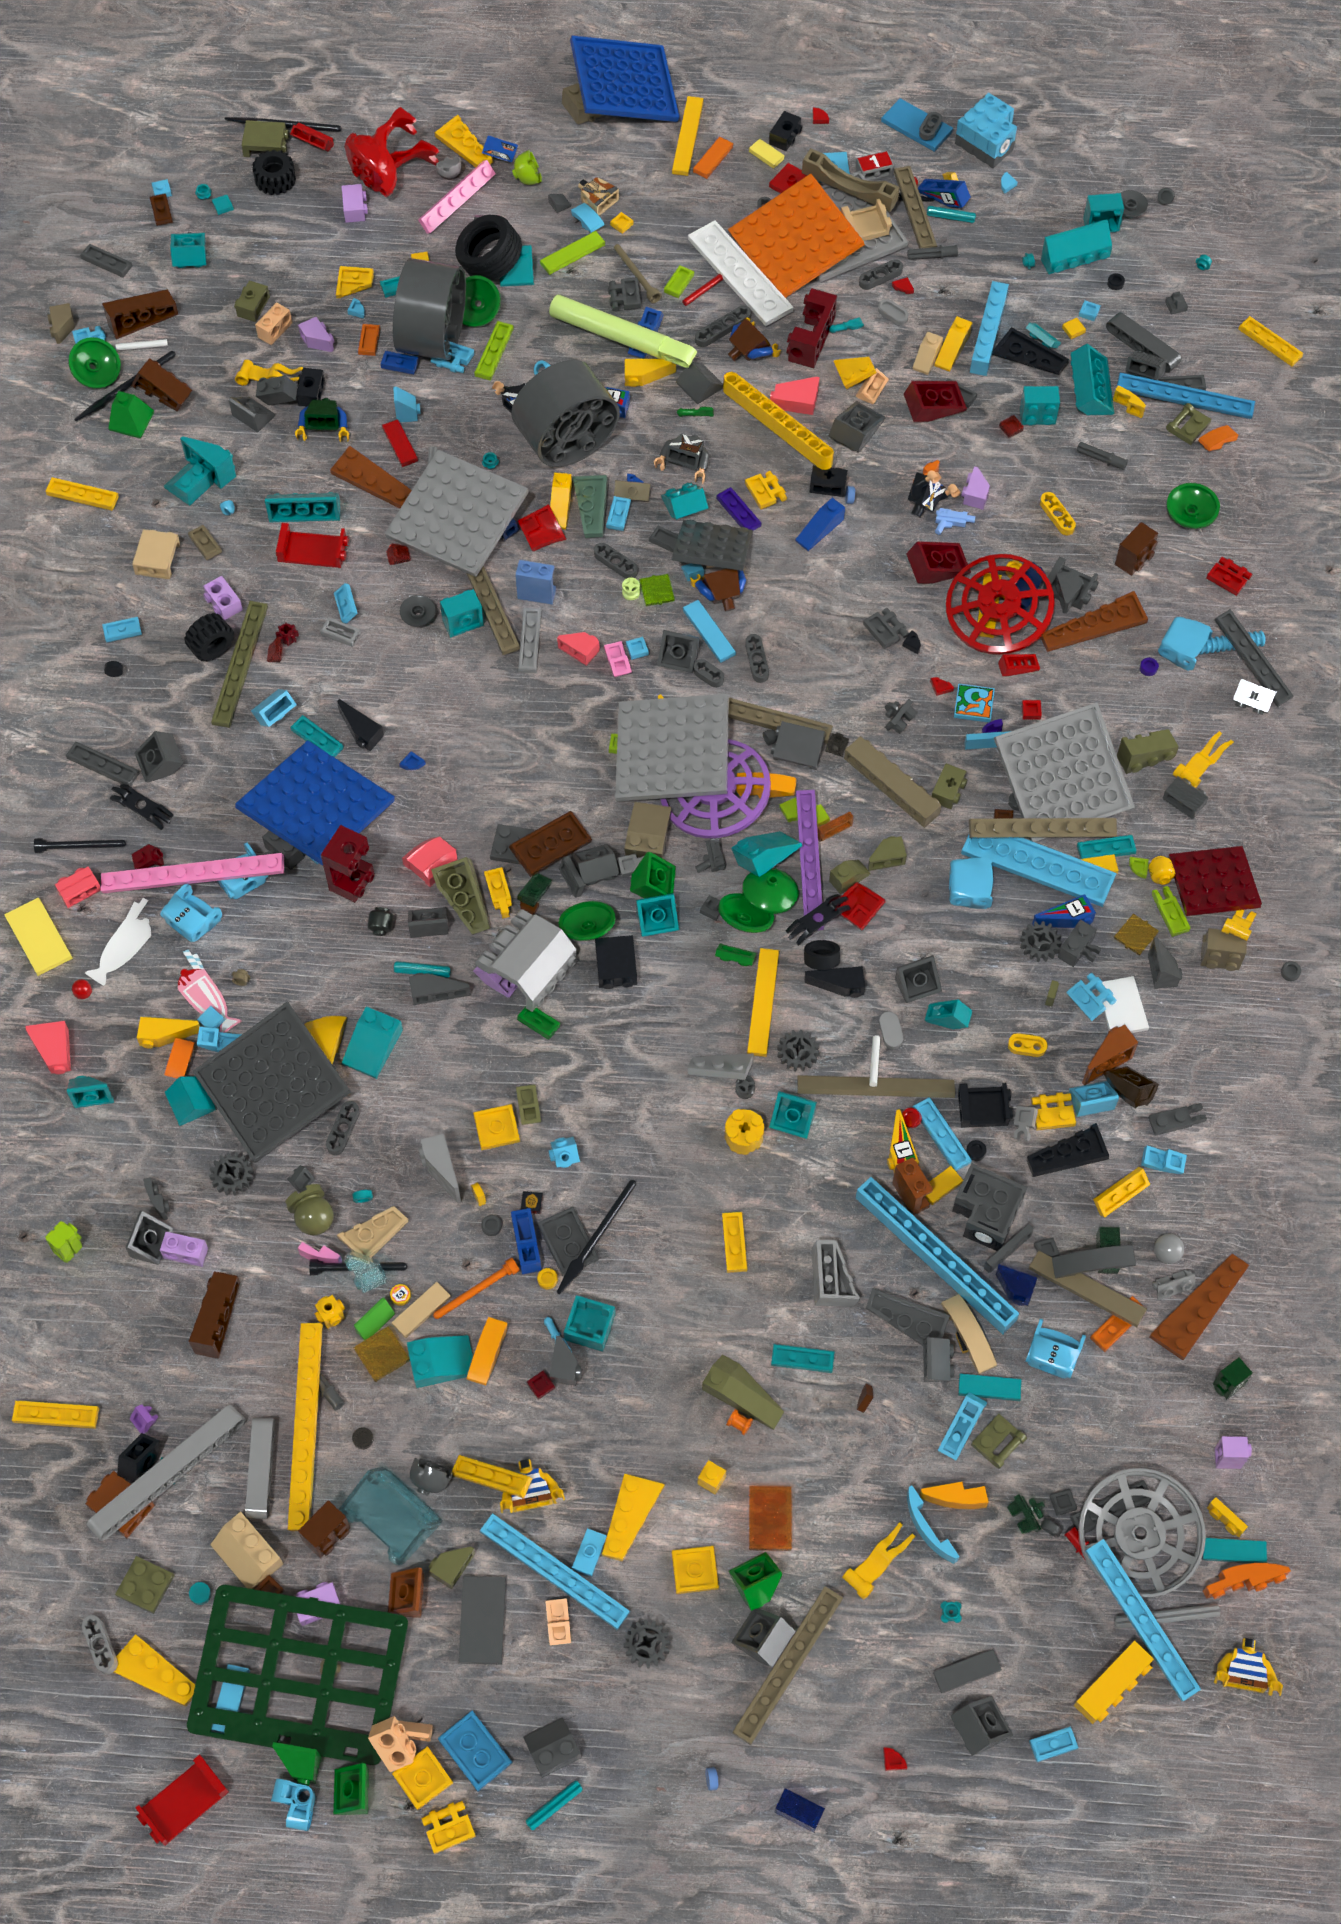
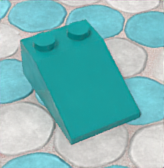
[180,436,236,489]
[731,831,802,877]
[342,1006,403,1079]
[407,1335,473,1389]

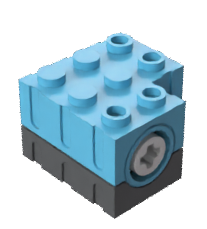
[955,93,1017,168]

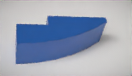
[628,307,664,359]
[511,1208,542,1274]

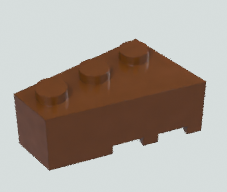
[131,358,192,411]

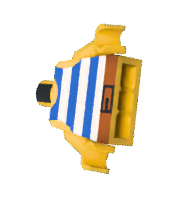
[500,1459,565,1513]
[1213,1638,1283,1696]

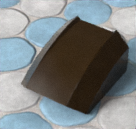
[1103,1066,1159,1109]

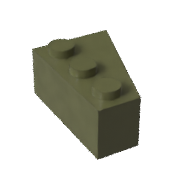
[1117,729,1179,774]

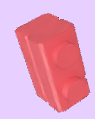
[54,866,101,908]

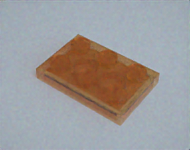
[749,1486,792,1551]

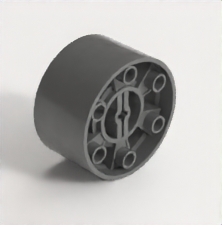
[393,258,466,360]
[511,360,620,467]

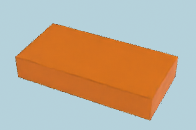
[358,324,380,356]

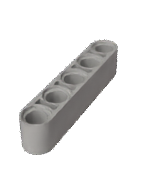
[245,1418,275,1519]

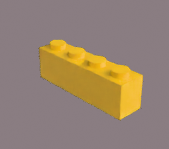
[1073,1640,1154,1724]

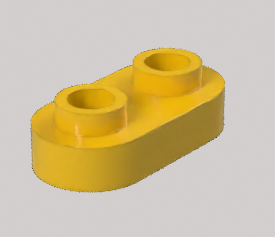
[1008,1033,1047,1057]

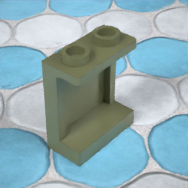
[241,120,289,157]

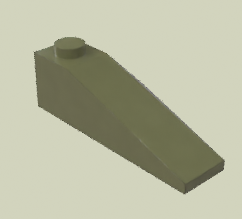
[431,857,491,935]
[702,1354,784,1430]

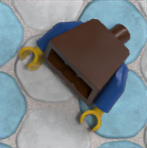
[728,317,781,361]
[690,569,746,612]

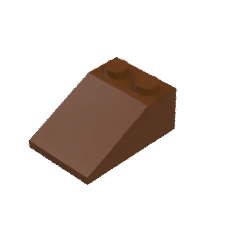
[1082,1024,1138,1085]

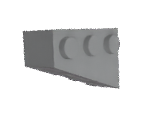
[811,1240,860,1307]

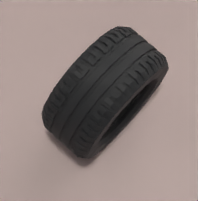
[455,215,522,281]

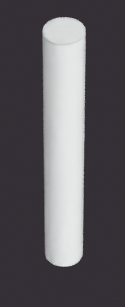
[116,339,168,351]
[869,1035,880,1087]

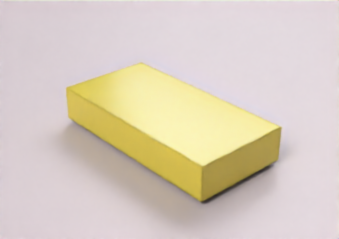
[749,139,784,169]

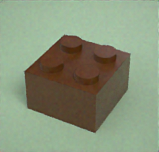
[1115,522,1158,576]
[298,1500,351,1559]

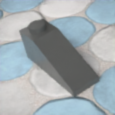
[409,973,471,1005]

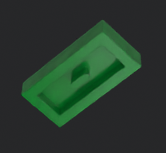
[715,943,757,966]
[517,1007,560,1040]

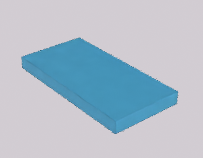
[881,98,953,152]

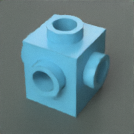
[548,1137,580,1168]

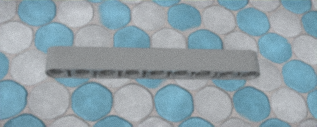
[86,1405,246,1541]

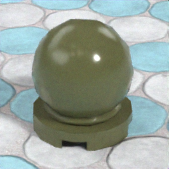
[285,1184,334,1236]

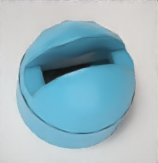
[220,500,235,516]

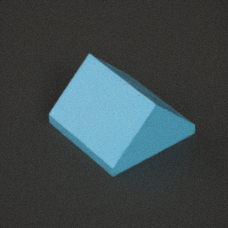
[1069,1081,1119,1117]

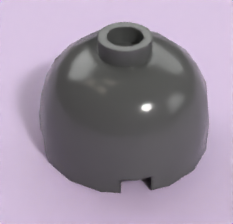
[410,1458,453,1496]

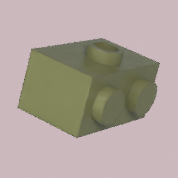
[234,280,270,322]

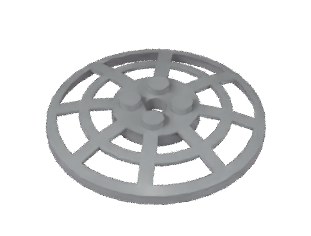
[1078,1468,1206,1598]

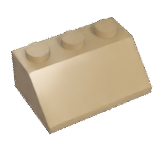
[211,1511,283,1589]

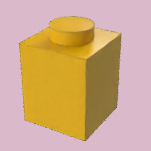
[697,1460,726,1495]

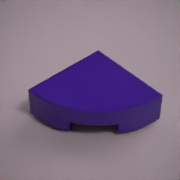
[982,719,1003,733]

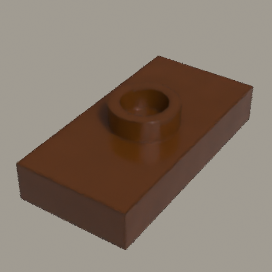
[150,194,173,226]

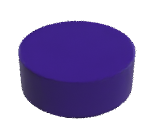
[1140,657,1159,676]

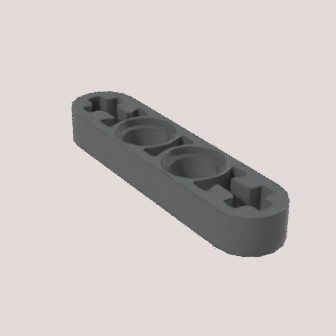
[695,306,751,347]

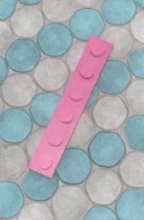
[418,160,496,234]

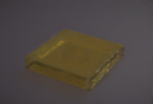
[353,1326,410,1382]

